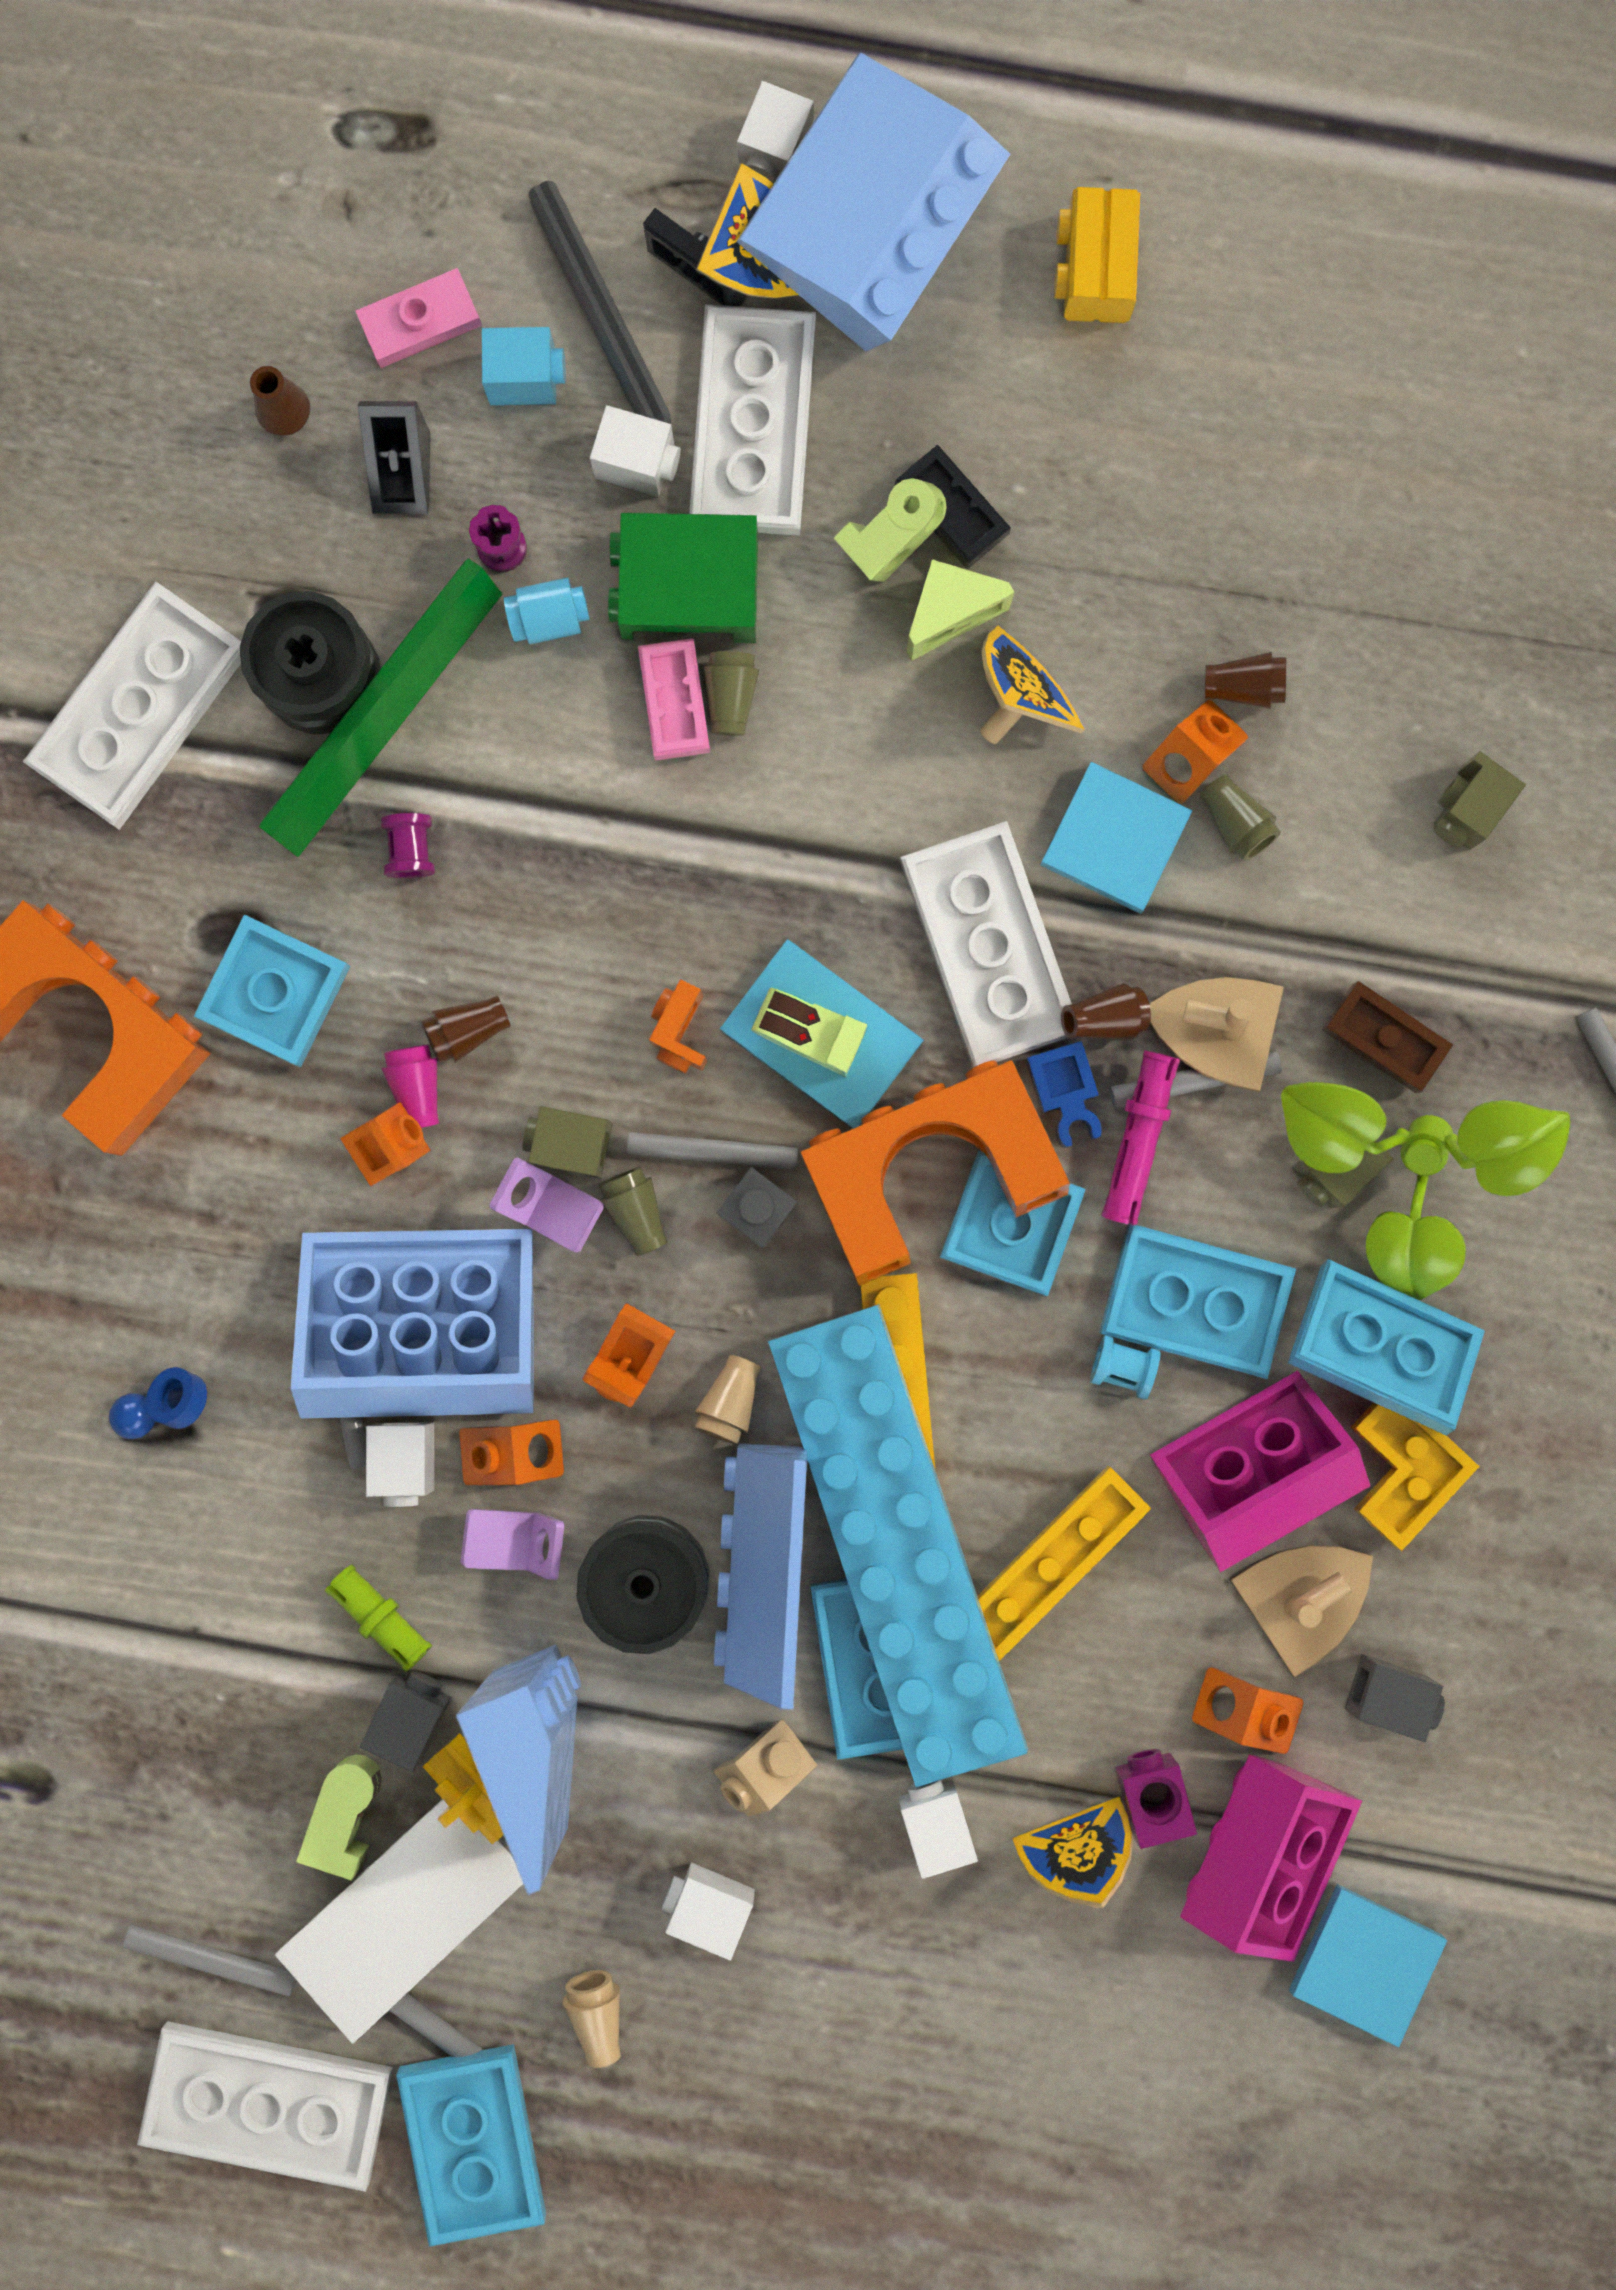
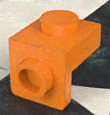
[649,979,707,1074]
[340,1102,431,1187]
[582,1303,676,1407]

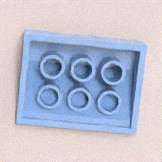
[736,53,1010,352]
[291,1229,534,1419]
[714,1443,807,1710]
[456,1644,581,1895]

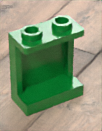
[608,513,758,643]

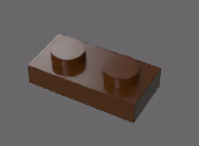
[1322,981,1453,1093]

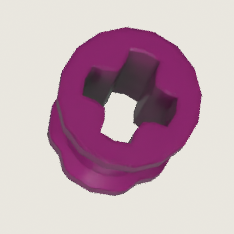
[469,505,527,573]
[381,813,435,878]

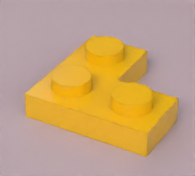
[1350,1402,1480,1551]

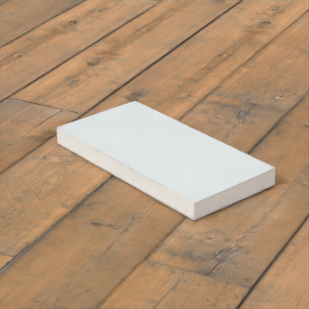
[689,304,816,536]
[23,581,241,830]
[900,821,1072,1068]
[275,1799,523,2044]
[137,2021,393,2192]

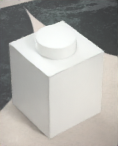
[737,81,814,184]
[590,405,681,497]
[366,1422,435,1507]
[899,1780,978,1879]
[661,1863,755,1961]

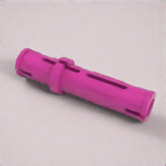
[1101,1050,1180,1225]

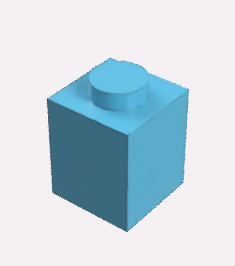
[482,327,566,405]

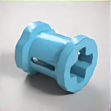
[1090,1335,1160,1400]

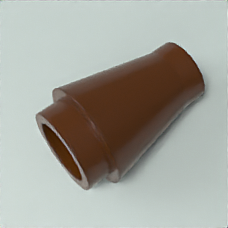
[250,366,310,435]
[1205,652,1286,709]
[1061,983,1151,1039]
[421,996,511,1063]

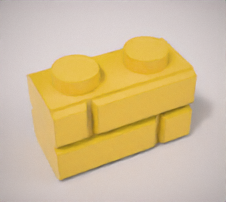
[1054,187,1140,323]

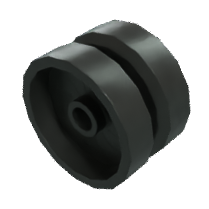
[240,591,380,735]
[576,1515,709,1654]

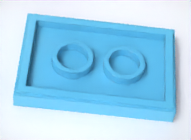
[720,939,924,1129]
[1099,1224,1296,1379]
[1288,1259,1485,1436]
[811,1578,903,1760]
[396,2044,546,2247]

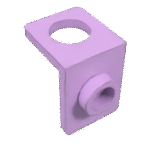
[490,1157,604,1253]
[460,1509,564,1580]

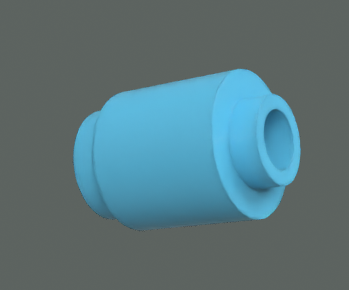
[503,577,590,645]

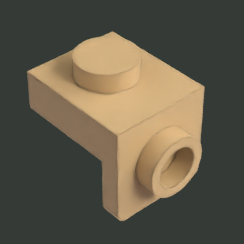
[714,1719,818,1816]

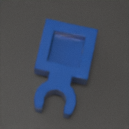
[1025,1041,1102,1148]

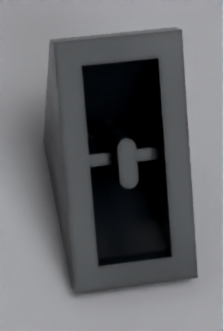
[358,401,430,514]

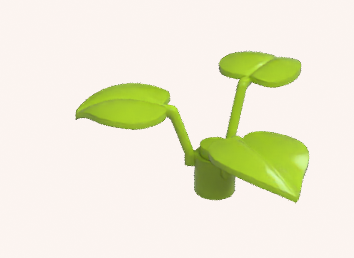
[1281,1082,1571,1300]

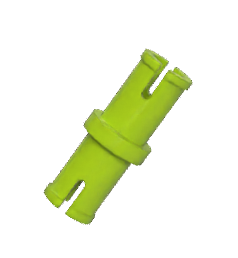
[325,1564,433,1673]

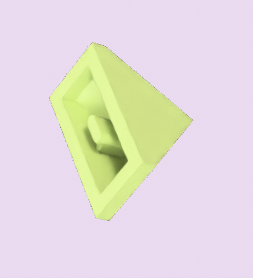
[907,560,1014,661]

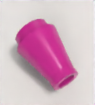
[381,1044,439,1128]

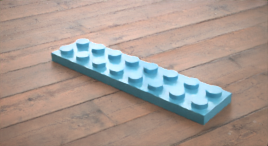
[768,1304,1028,1787]

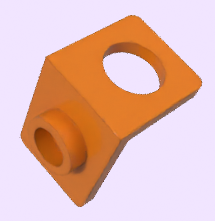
[1142,700,1248,804]
[459,1419,564,1485]
[1192,1667,1304,1754]

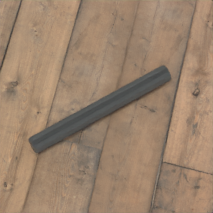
[529,181,671,424]

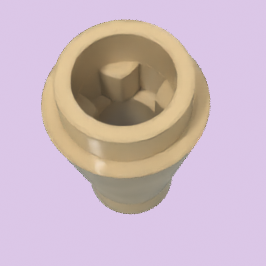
[695,1355,761,1445]
[562,1970,621,2068]

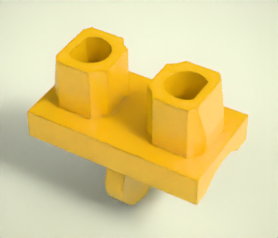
[422,1733,504,1844]

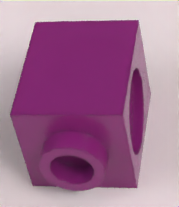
[1115,1749,1197,1849]

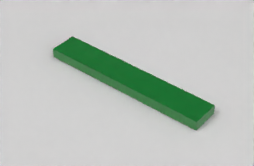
[259,558,503,857]

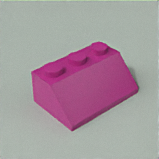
[1150,1370,1371,1573]
[1180,1754,1362,1962]

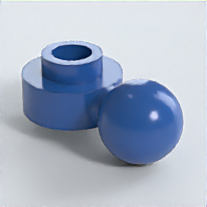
[109,1367,207,1439]

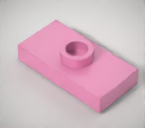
[356,268,482,369]
[638,638,711,761]

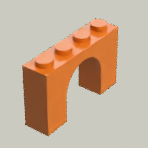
[0,900,211,1156]
[801,1060,1070,1286]

